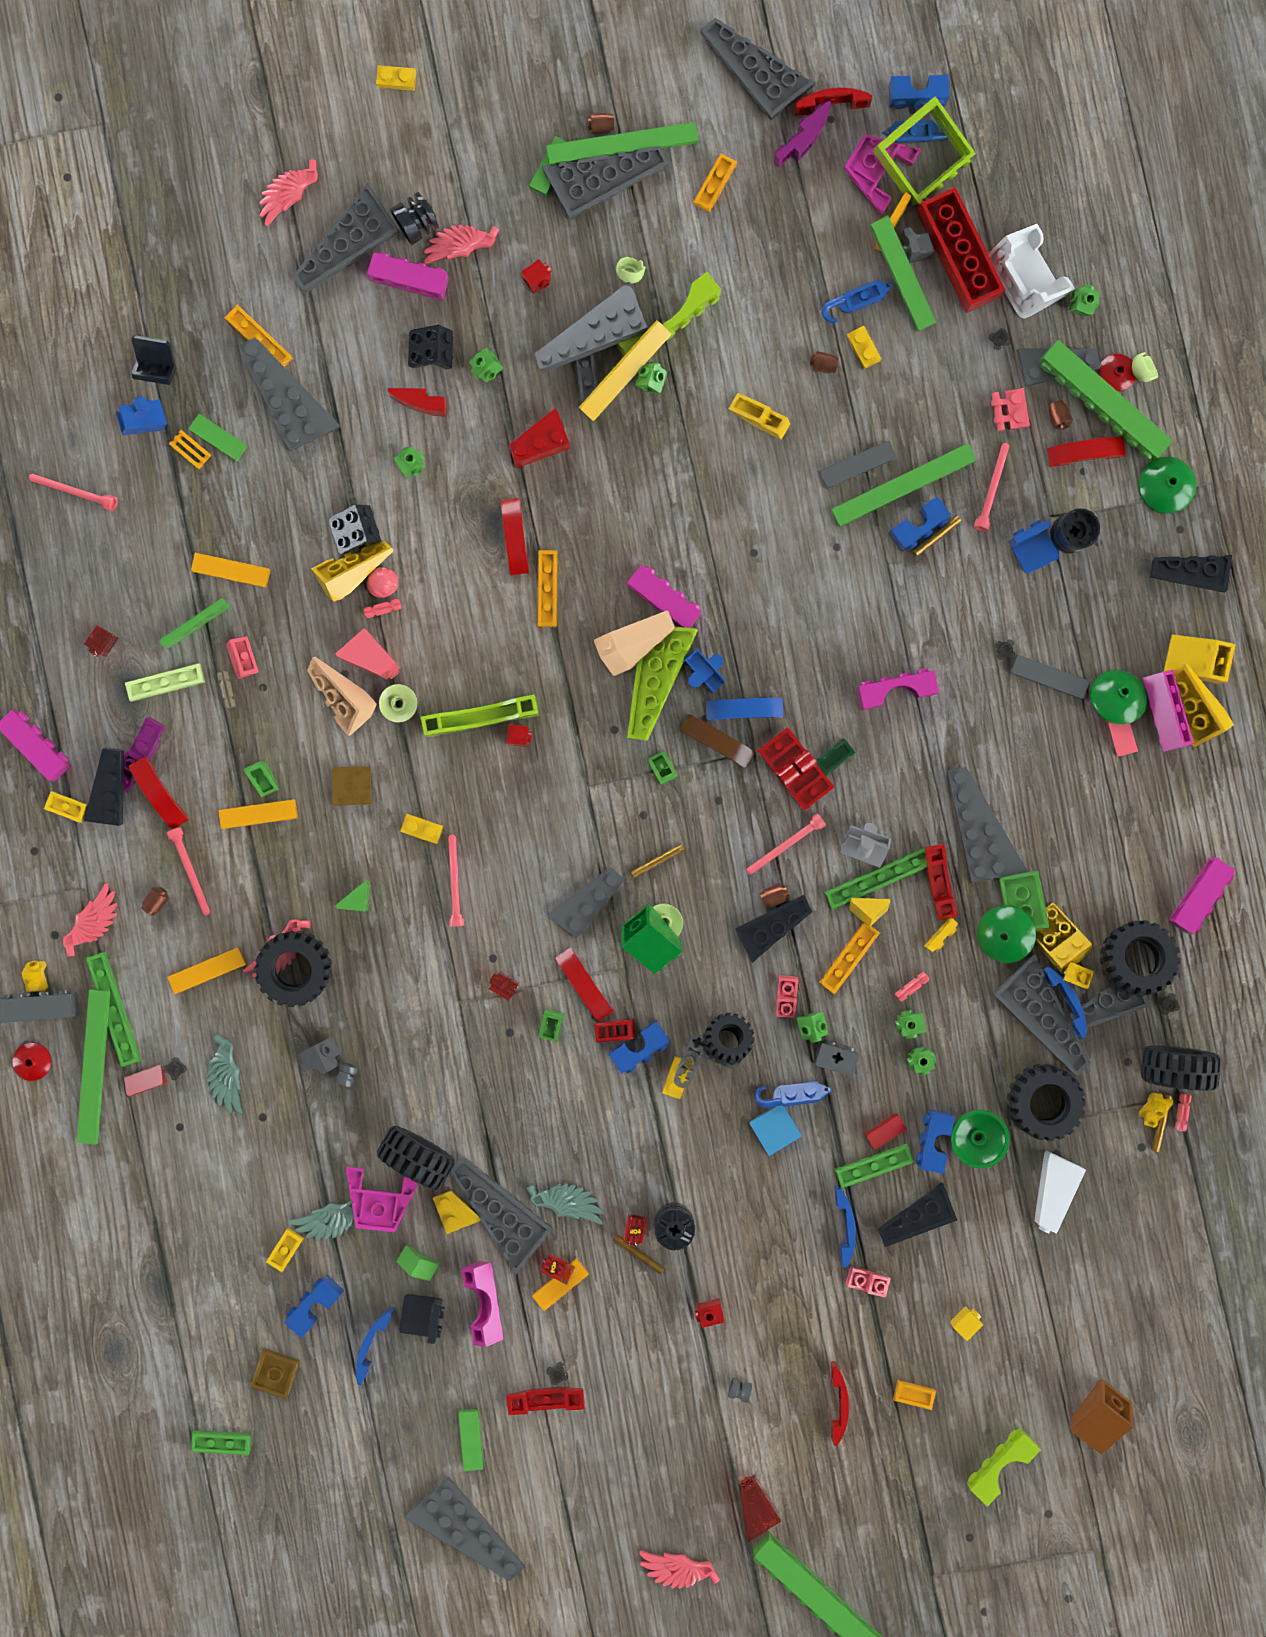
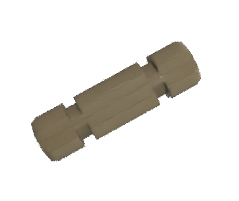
[217,671,236,709]

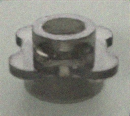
[989,328,1011,351]
[995,639,1016,660]
[1157,993,1180,1015]
[163,1057,187,1081]
[546,1362,569,1385]

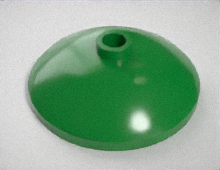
[1138,457,1197,514]
[1090,670,1148,725]
[977,905,1036,963]
[951,1109,1010,1169]

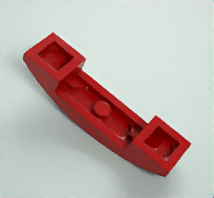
[794,87,872,116]
[1047,437,1126,467]
[501,498,529,576]
[128,756,189,830]
[925,843,958,921]
[555,947,614,1021]
[831,1361,849,1446]
[506,1387,585,1415]

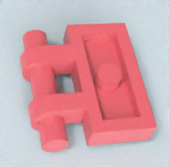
[991,388,1030,431]

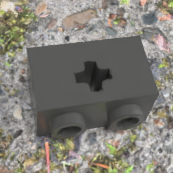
[814,1039,859,1077]

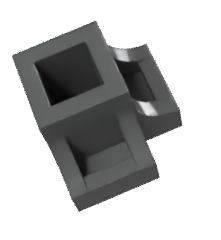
[901,228,933,263]
[299,1037,341,1074]

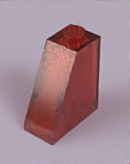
[739,1474,781,1542]

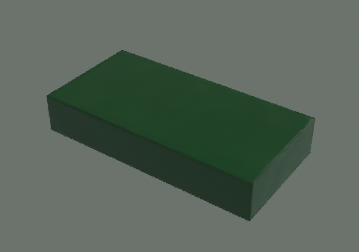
[816,738,856,776]

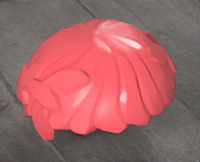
[367,567,398,598]

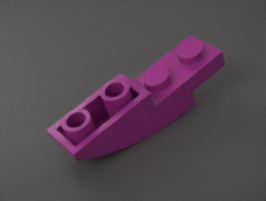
[774,101,831,168]
[124,716,166,793]

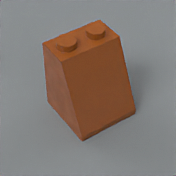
[1070,1379,1133,1454]

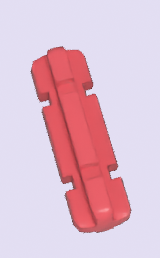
[364,599,401,618]
[895,972,930,1002]
[1175,1093,1192,1131]

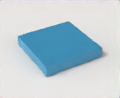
[749,1106,802,1156]

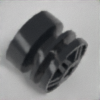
[390,192,439,245]
[1050,508,1100,554]
[654,1203,695,1251]

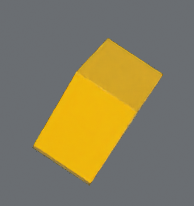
[849,898,890,927]

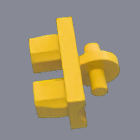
[1139,1093,1173,1128]

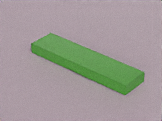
[159,598,231,649]
[834,1143,914,1188]

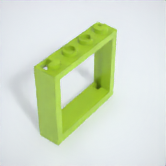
[872,96,976,207]

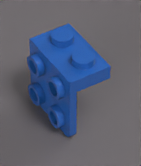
[1008,520,1059,574]

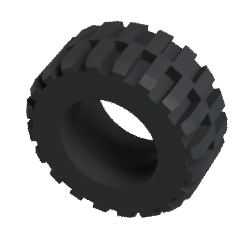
[1100,920,1181,997]
[254,930,332,1007]
[1141,1045,1221,1091]
[1007,1064,1086,1141]
[377,1126,455,1190]

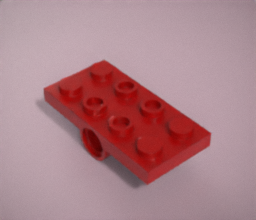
[757,727,835,811]

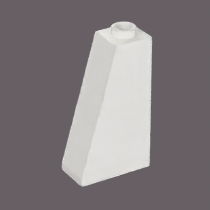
[1034,1150,1086,1233]

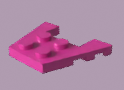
[844,134,921,214]
[346,1166,419,1232]

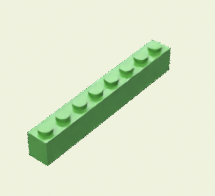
[1038,340,1173,461]
[753,1531,882,1637]

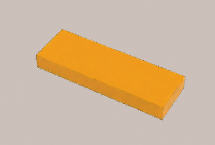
[693,153,737,214]
[875,192,911,251]
[532,1258,589,1311]

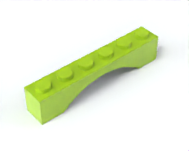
[617,272,721,356]
[421,695,539,738]

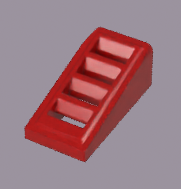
[594,1018,636,1043]

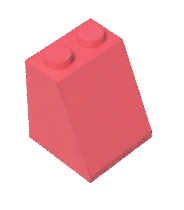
[335,628,401,680]

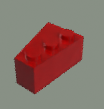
[509,408,570,468]

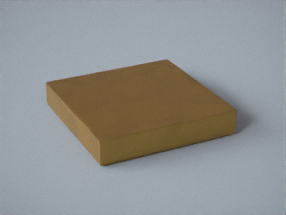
[332,766,372,805]
[250,1348,300,1399]

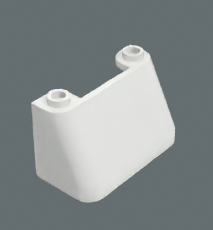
[988,224,1075,318]

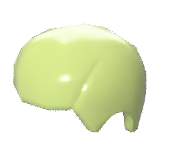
[616,257,646,284]
[1132,352,1158,382]

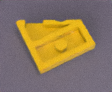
[433,1190,481,1234]

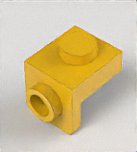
[22,961,48,992]

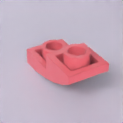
[776,975,798,1018]
[845,1266,890,1297]

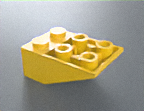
[1163,634,1236,684]
[1035,902,1093,975]

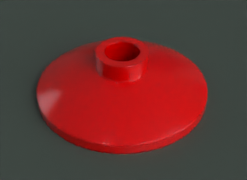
[1098,354,1136,392]
[12,1042,52,1081]

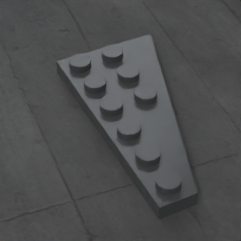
[700,18,816,120]
[293,183,400,294]

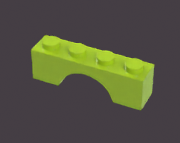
[967,1427,1041,1507]

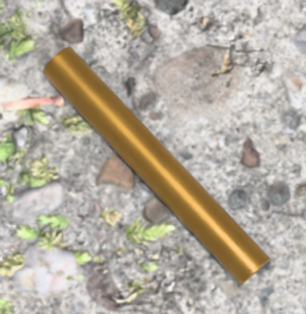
[912,515,961,557]
[631,844,684,878]
[1151,1094,1172,1152]
[613,1234,664,1274]

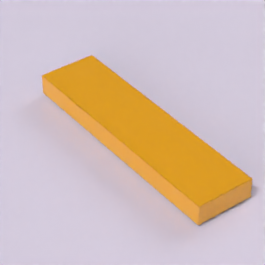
[224,304,293,367]
[537,550,558,627]
[191,553,271,588]
[218,799,298,829]
[819,922,880,994]
[167,947,247,995]

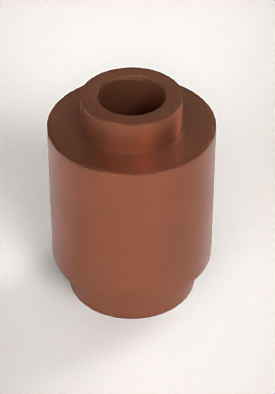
[587,112,615,134]
[809,351,838,374]
[1048,400,1073,430]
[760,883,789,907]
[141,886,169,916]

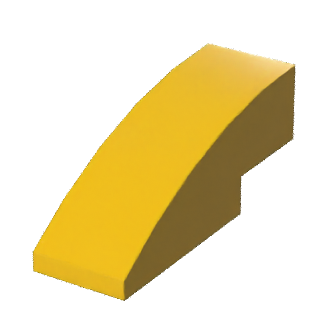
[728,393,790,440]

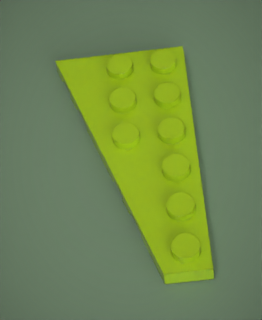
[627,627,698,741]

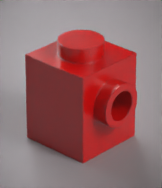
[521,259,552,294]
[507,724,532,747]
[695,1298,725,1328]

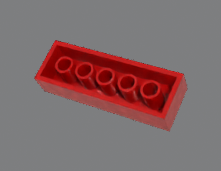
[917,187,1005,313]

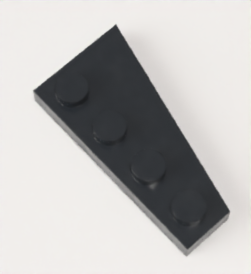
[1150,555,1232,593]
[84,747,124,826]
[735,894,812,963]
[877,1183,957,1247]

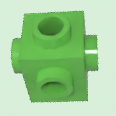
[1068,285,1100,317]
[469,347,504,382]
[635,362,667,393]
[393,446,426,479]
[895,1010,926,1039]
[797,1012,828,1043]
[907,1046,936,1076]

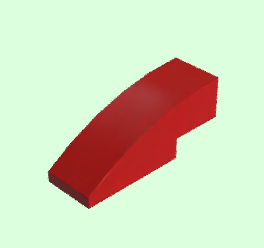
[388,388,447,417]

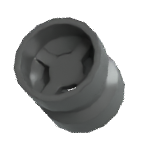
[334,1062,358,1087]
[728,1378,752,1403]

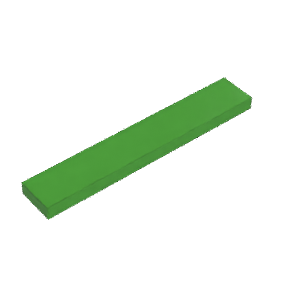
[869,215,936,332]
[824,846,928,910]
[86,952,142,1068]

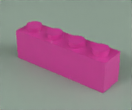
[367,252,449,301]
[627,565,701,628]
[1143,670,1194,752]
[0,710,72,781]
[1168,857,1236,934]

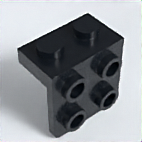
[408,324,453,370]
[131,335,177,385]
[329,504,381,554]
[399,1294,445,1344]

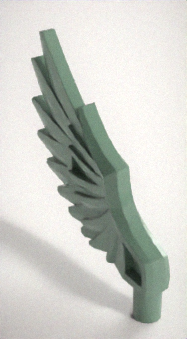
[207,1034,243,1114]
[526,1183,603,1225]
[289,1201,354,1241]

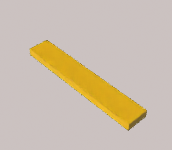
[579,320,671,421]

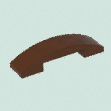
[680,714,755,769]

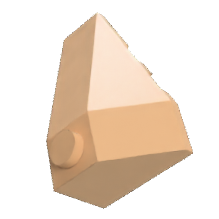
[594,610,675,676]
[307,657,377,736]

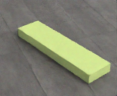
[125,663,205,702]

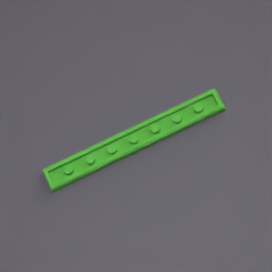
[546,122,699,166]
[831,443,976,527]
[77,989,110,1145]

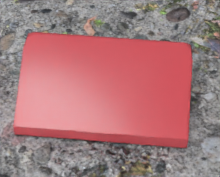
[226,636,259,679]
[1108,722,1138,757]

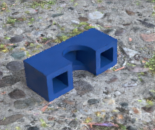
[888,75,949,109]
[888,496,951,551]
[609,1020,670,1074]
[916,1109,955,1174]
[284,1274,344,1338]

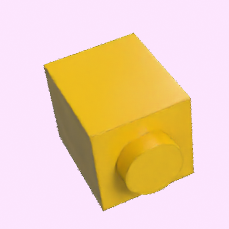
[950,1306,983,1341]

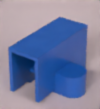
[115,397,167,435]
[684,648,726,694]

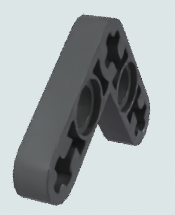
[674,1034,741,1088]

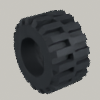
[702,1013,755,1066]

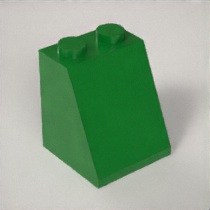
[621,903,682,974]

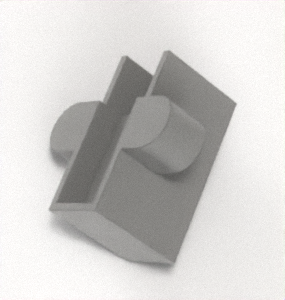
[840,823,891,868]

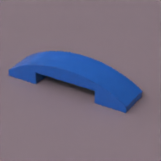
[706,698,783,721]
[1043,967,1087,1040]
[834,1185,856,1267]
[356,1307,395,1386]

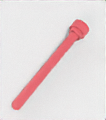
[974,443,1009,532]
[29,474,118,511]
[746,813,826,874]
[166,827,210,916]
[448,834,465,927]

